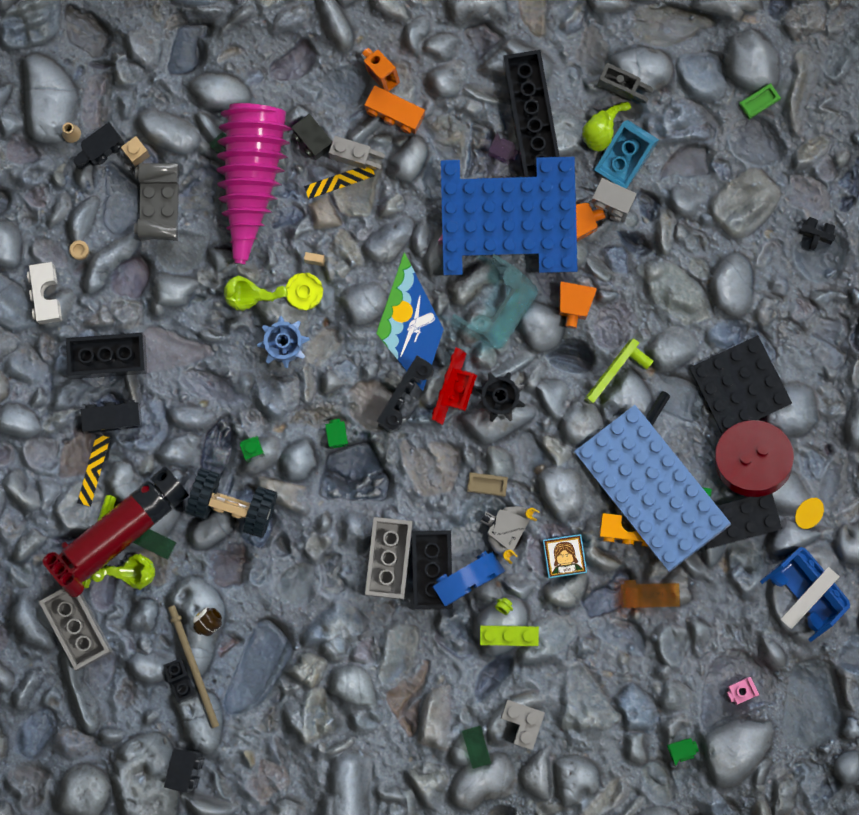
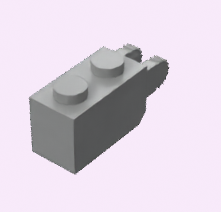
[329,136,385,170]

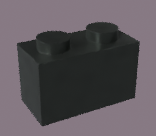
[292,113,333,160]

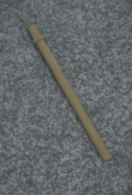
[168,605,219,728]

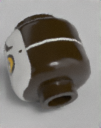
[193,607,222,636]

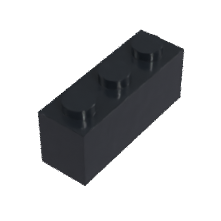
[80,400,143,434]

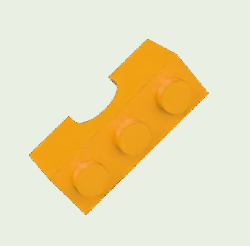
[599,513,649,547]

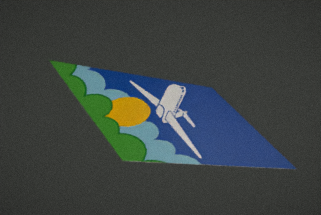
[376,252,444,391]

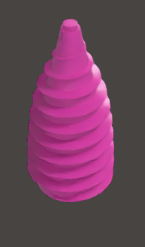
[217,103,293,265]

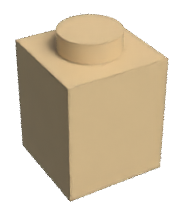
[121,136,150,167]

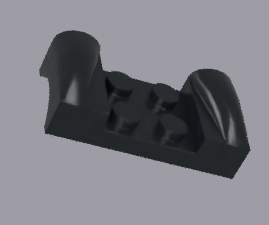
[377,356,434,433]

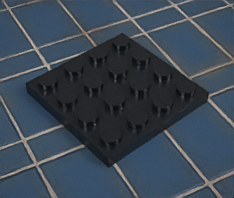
[689,335,792,435]

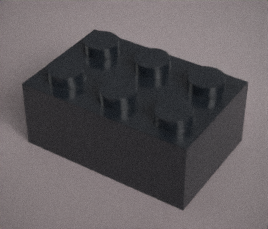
[164,747,205,793]

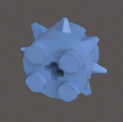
[257,316,310,368]

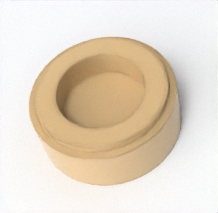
[69,240,89,260]

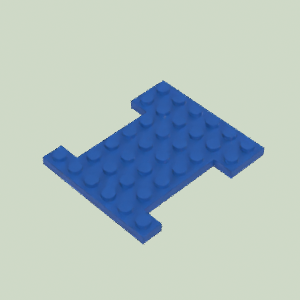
[441,157,578,276]

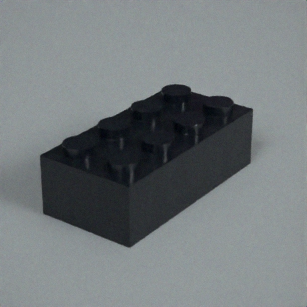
[66,332,148,379]
[704,494,782,550]
[412,530,453,610]

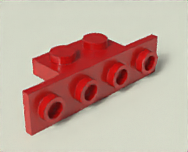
[432,347,477,425]

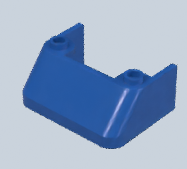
[760,547,850,642]

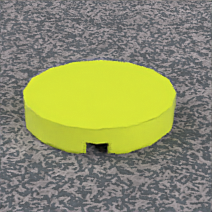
[286,273,323,311]

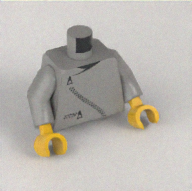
[480,506,540,564]

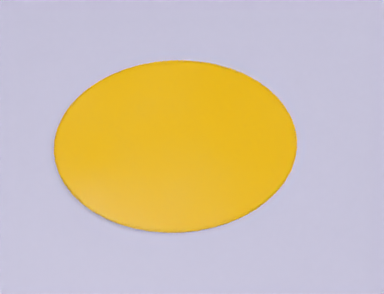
[795,498,824,529]

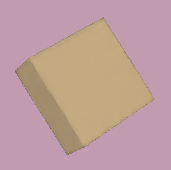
[304,252,325,267]

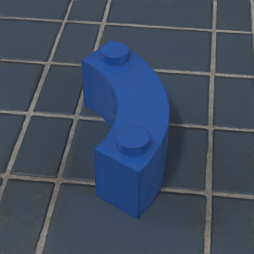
[433,551,505,606]

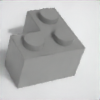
[591,178,637,222]
[501,700,545,750]

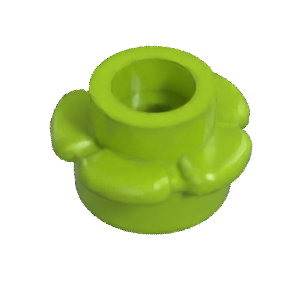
[495,598,513,615]

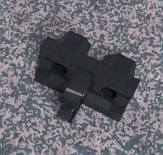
[799,217,836,251]

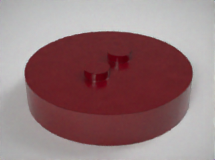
[715,420,794,497]

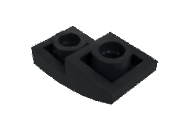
[163,658,197,704]

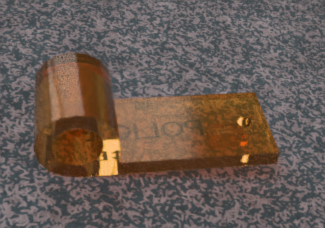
[621,580,680,608]

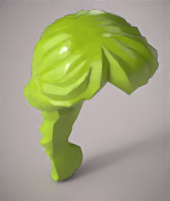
[582,102,631,152]
[224,275,288,312]
[92,554,155,590]

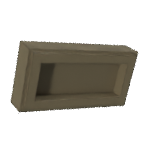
[467,473,508,497]

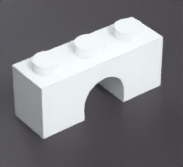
[27,262,62,324]

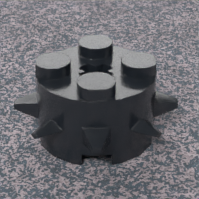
[475,372,525,422]

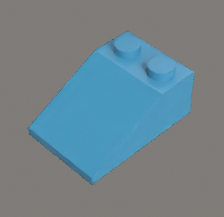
[594,120,659,189]

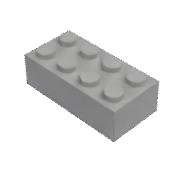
[365,517,413,600]
[39,588,113,671]

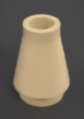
[62,122,81,143]

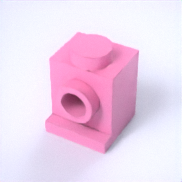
[726,677,759,705]

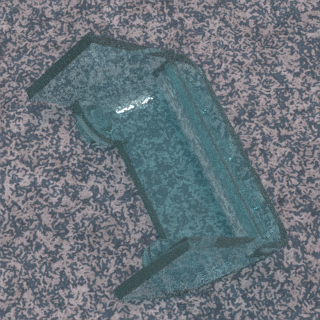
[452,254,538,349]

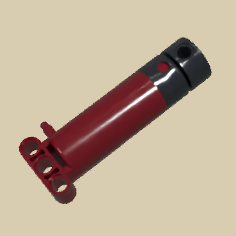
[43,466,189,597]

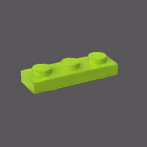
[480,626,539,646]

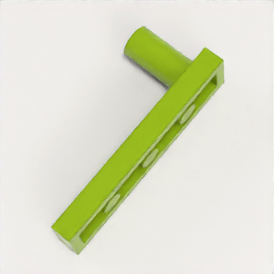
[584,338,653,404]

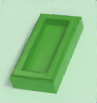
[739,83,781,120]

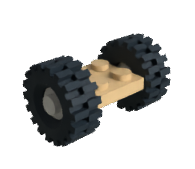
[186,468,277,538]

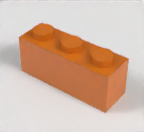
[364,85,425,134]

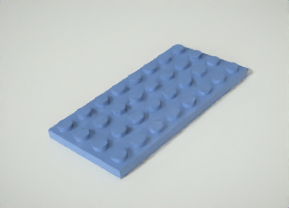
[574,405,731,572]

